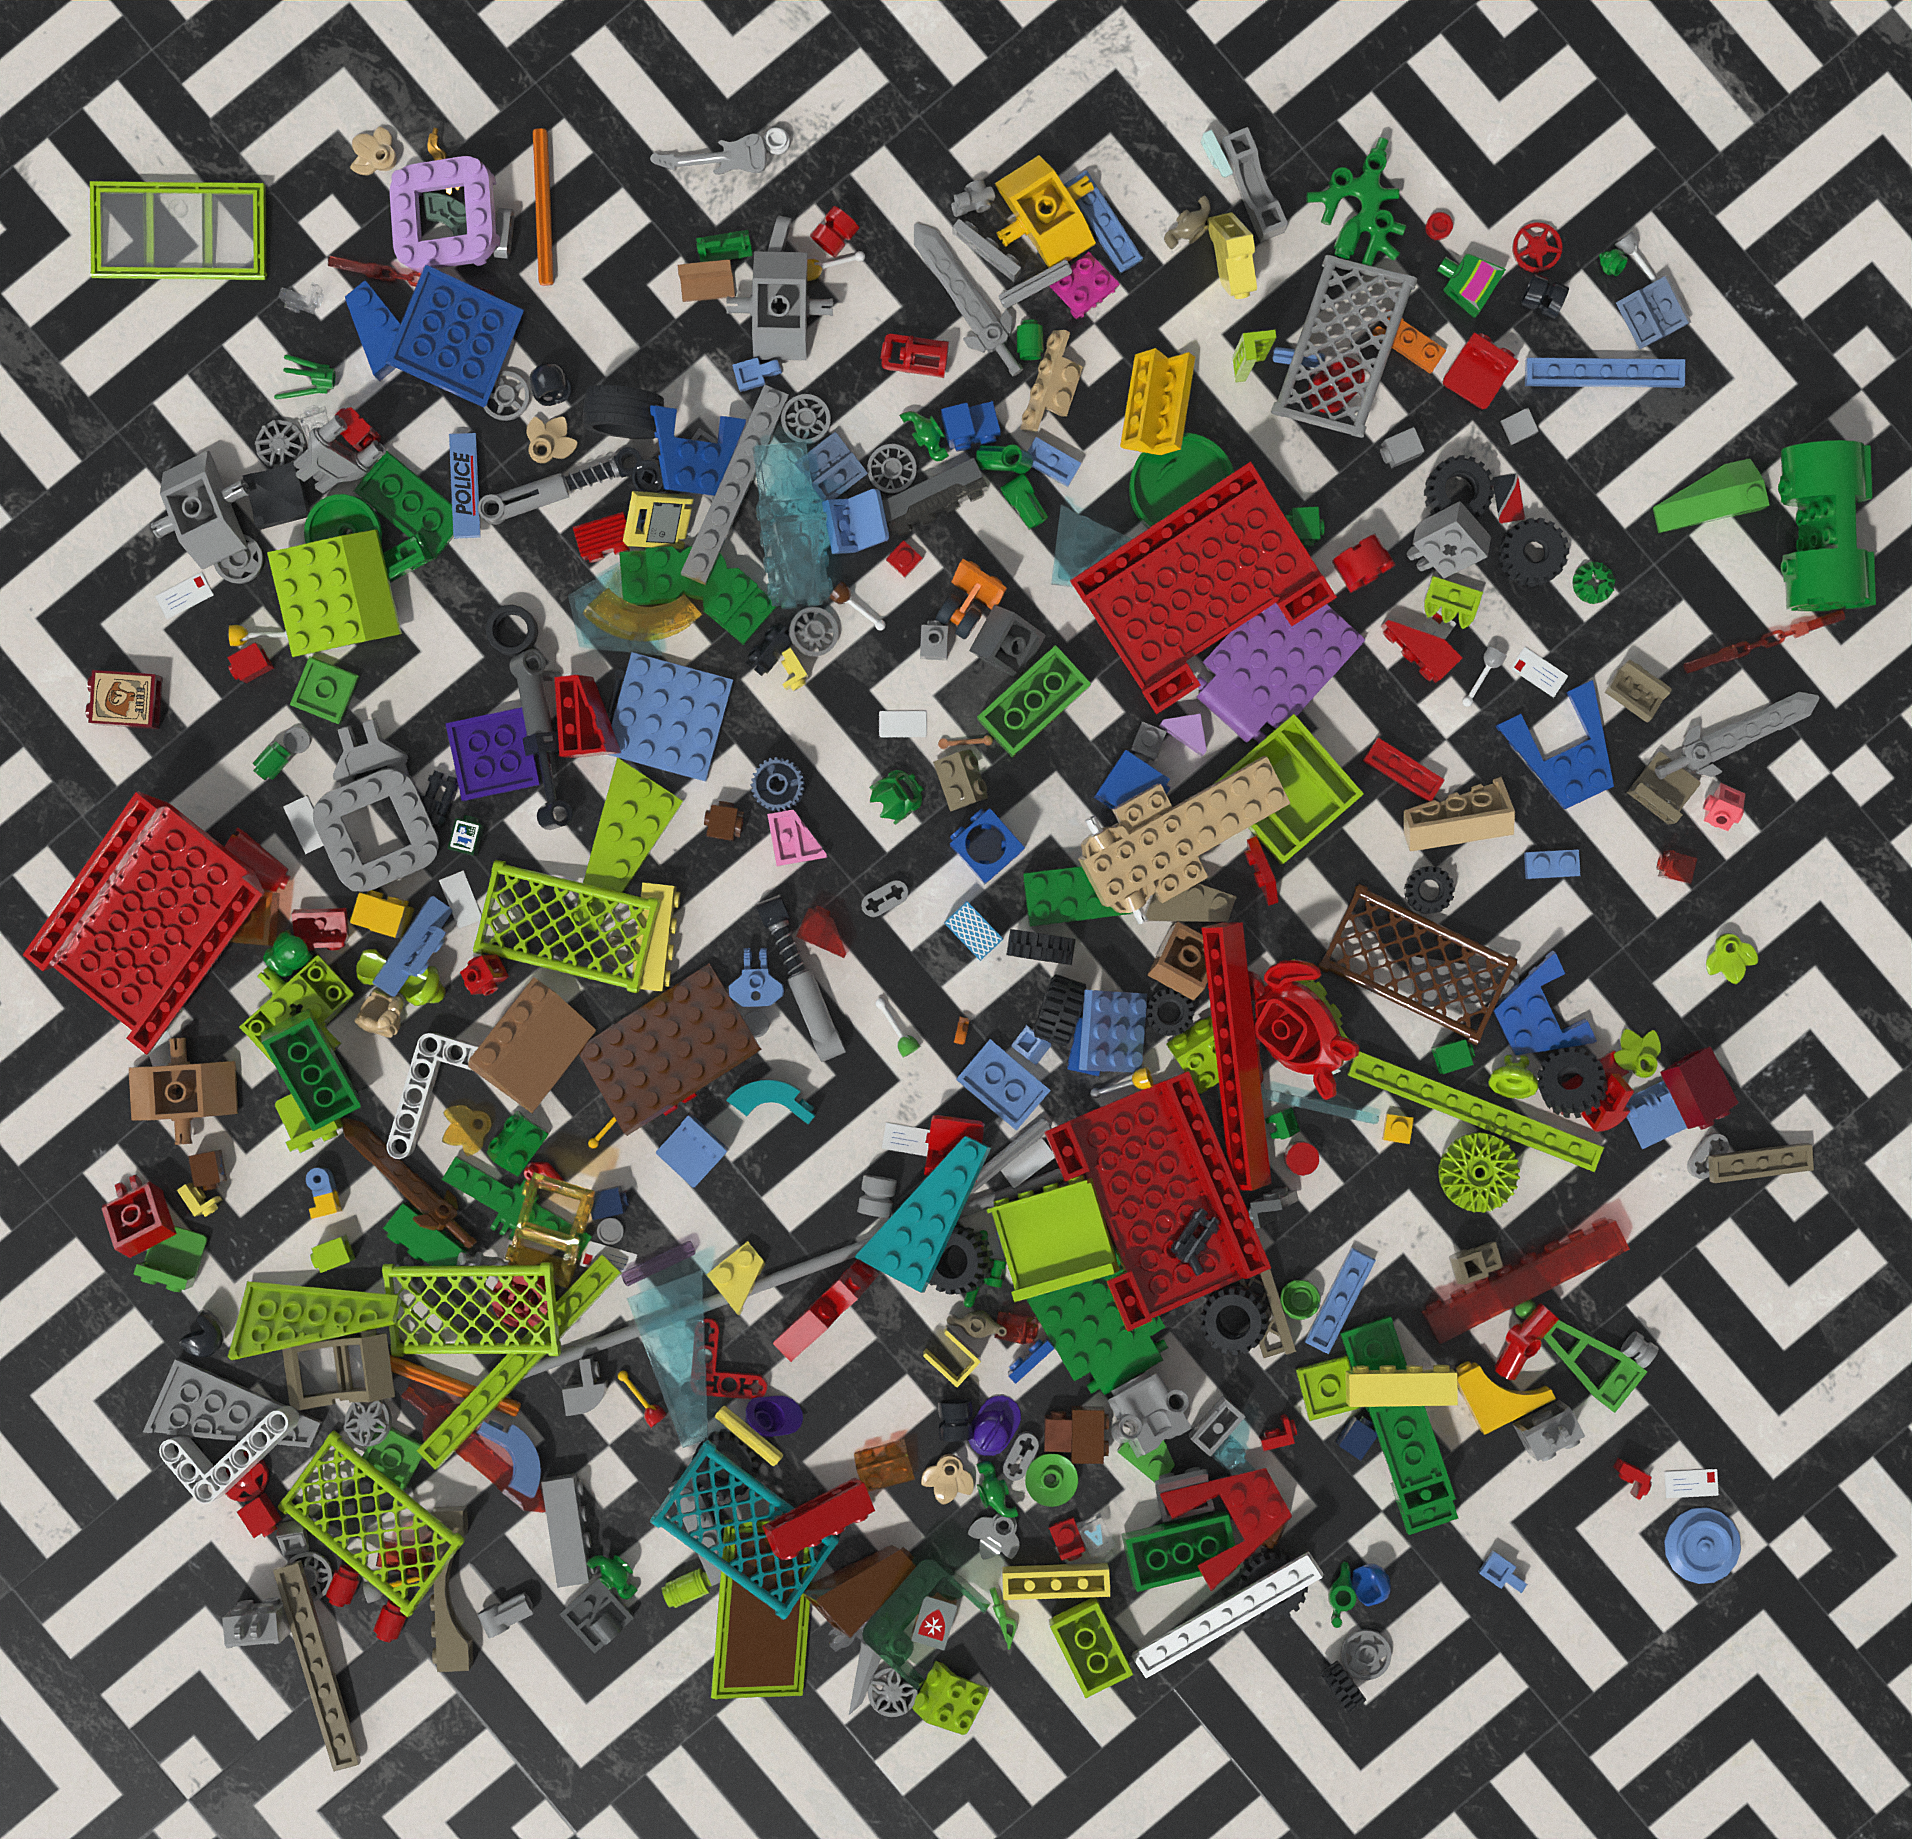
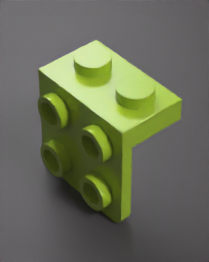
[1166,1016,1219,1094]
[275,1094,343,1153]
[912,1661,989,1735]

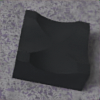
[242,462,310,530]

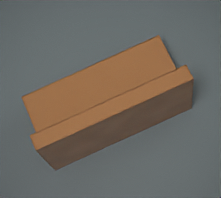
[677,260,735,302]

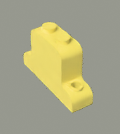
[1207,212,1257,299]

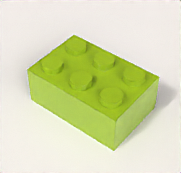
[1049,1597,1133,1699]

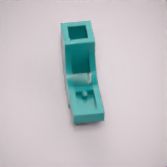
[726,1079,816,1124]

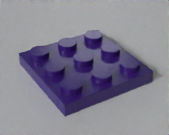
[446,707,541,801]

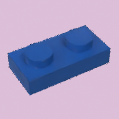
[1008,1337,1055,1384]

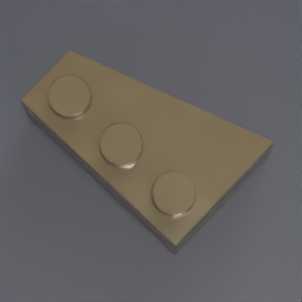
[1145,883,1236,922]

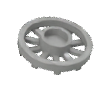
[789,607,838,657]

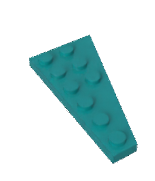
[855,1136,991,1293]

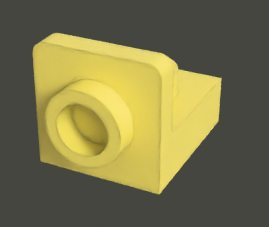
[781,648,809,691]
[177,1183,222,1217]

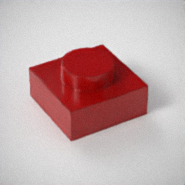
[886,540,923,578]

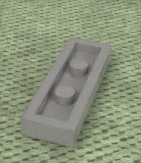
[952,219,1021,282]

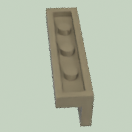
[1239,1251,1296,1358]

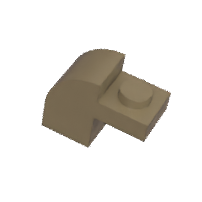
[1449,1242,1503,1285]

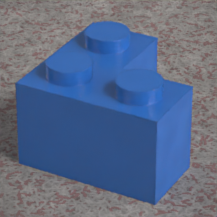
[941,401,1001,452]

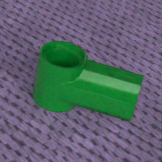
[976,444,1033,474]
[1000,474,1048,530]

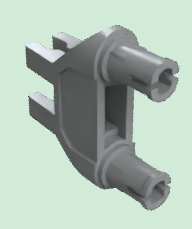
[293,415,386,493]
[333,718,409,787]

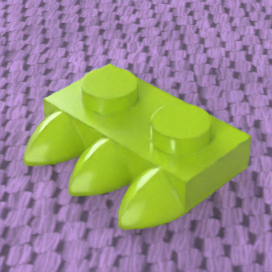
[1423,576,1483,629]

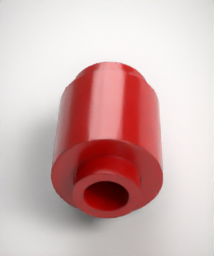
[326,1565,360,1607]
[373,1600,407,1642]

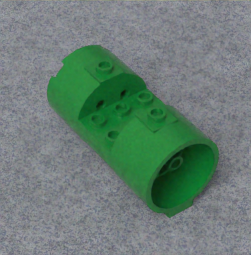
[1778,440,1876,612]

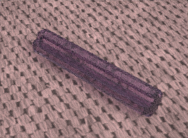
[621,1241,696,1286]

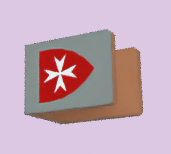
[911,1589,957,1650]

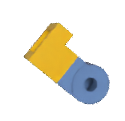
[306,1167,342,1219]

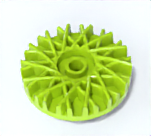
[1439,1133,1520,1213]

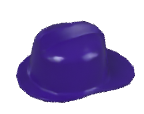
[745,1395,803,1439]
[968,1396,1021,1456]

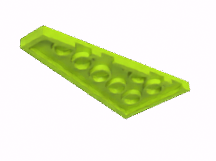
[228,1281,401,1360]

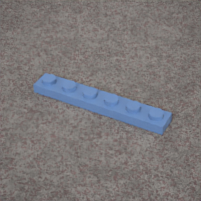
[1525,358,1685,388]

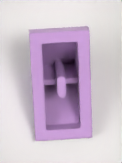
[1159,714,1207,756]

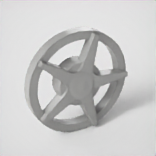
[483,371,530,421]

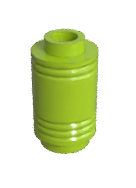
[662,1568,712,1608]

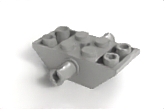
[726,251,833,360]
[151,451,250,569]

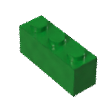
[383,1201,469,1266]

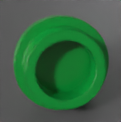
[1599,249,1628,276]

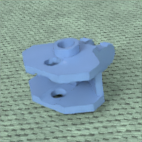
[729,948,784,1007]

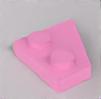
[767,810,827,866]

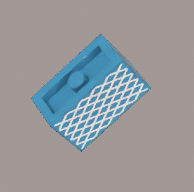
[944,901,1003,961]

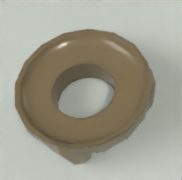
[602,935,635,969]

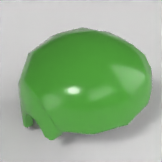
[1280,1280,1321,1320]

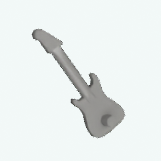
[650,134,766,175]

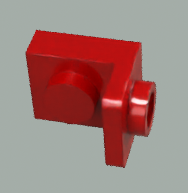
[1259,1414,1297,1451]
[1613,1458,1652,1500]
[1049,1516,1086,1561]

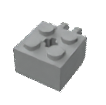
[1407,501,1491,578]
[1513,1400,1585,1461]
[222,1597,291,1648]

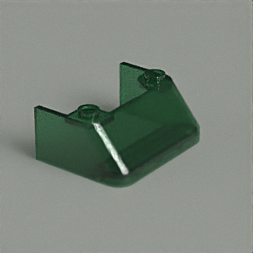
[862,1559,991,1690]

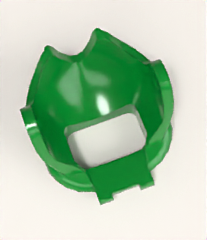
[869,770,924,825]

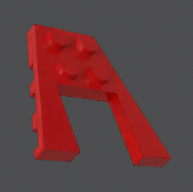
[1160,1468,1292,1591]

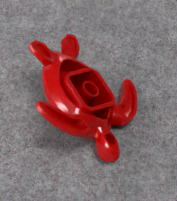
[1248,960,1359,1100]

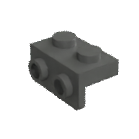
[1249,1187,1298,1229]

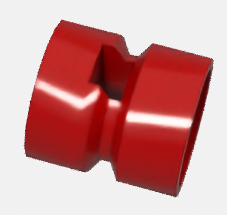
[810,206,859,257]

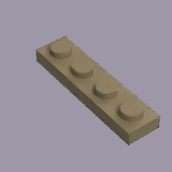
[1708,1143,1814,1183]

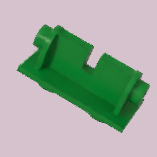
[696,230,753,262]

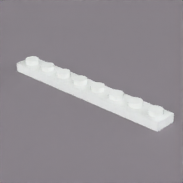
[1132,1551,1323,1678]

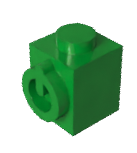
[1285,507,1324,547]

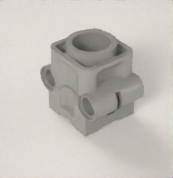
[1107,1371,1192,1458]

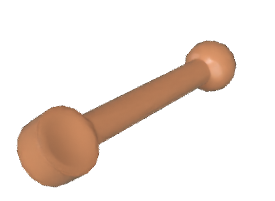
[938,735,993,749]

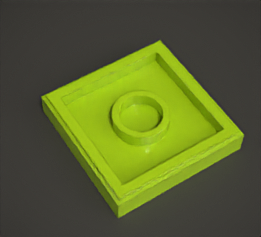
[1296,1356,1361,1421]

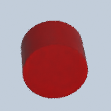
[1284,1141,1319,1176]

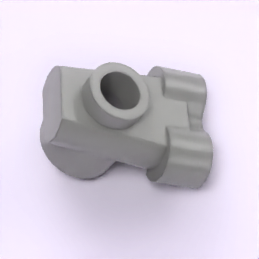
[951,180,995,217]

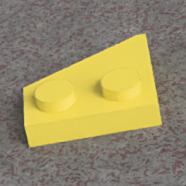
[706,1241,765,1315]

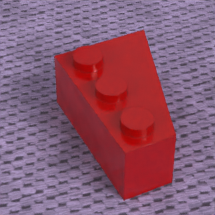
[554,675,621,758]

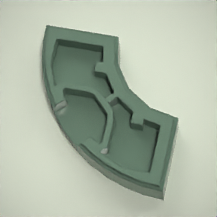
[423,192,467,236]

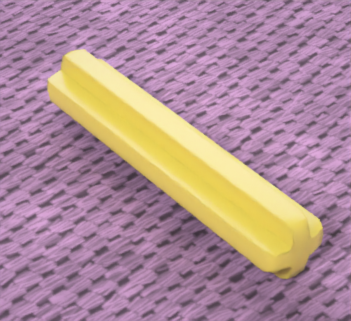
[715,1406,783,1466]

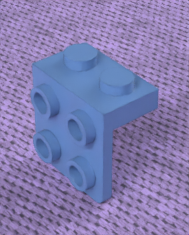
[822,489,889,554]

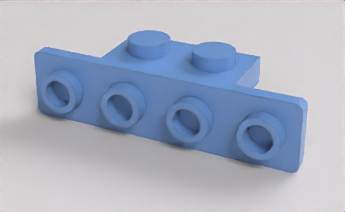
[373,896,452,997]

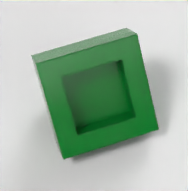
[1265,1107,1300,1140]

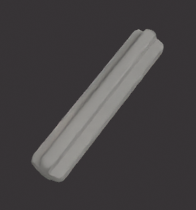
[999,260,1072,309]

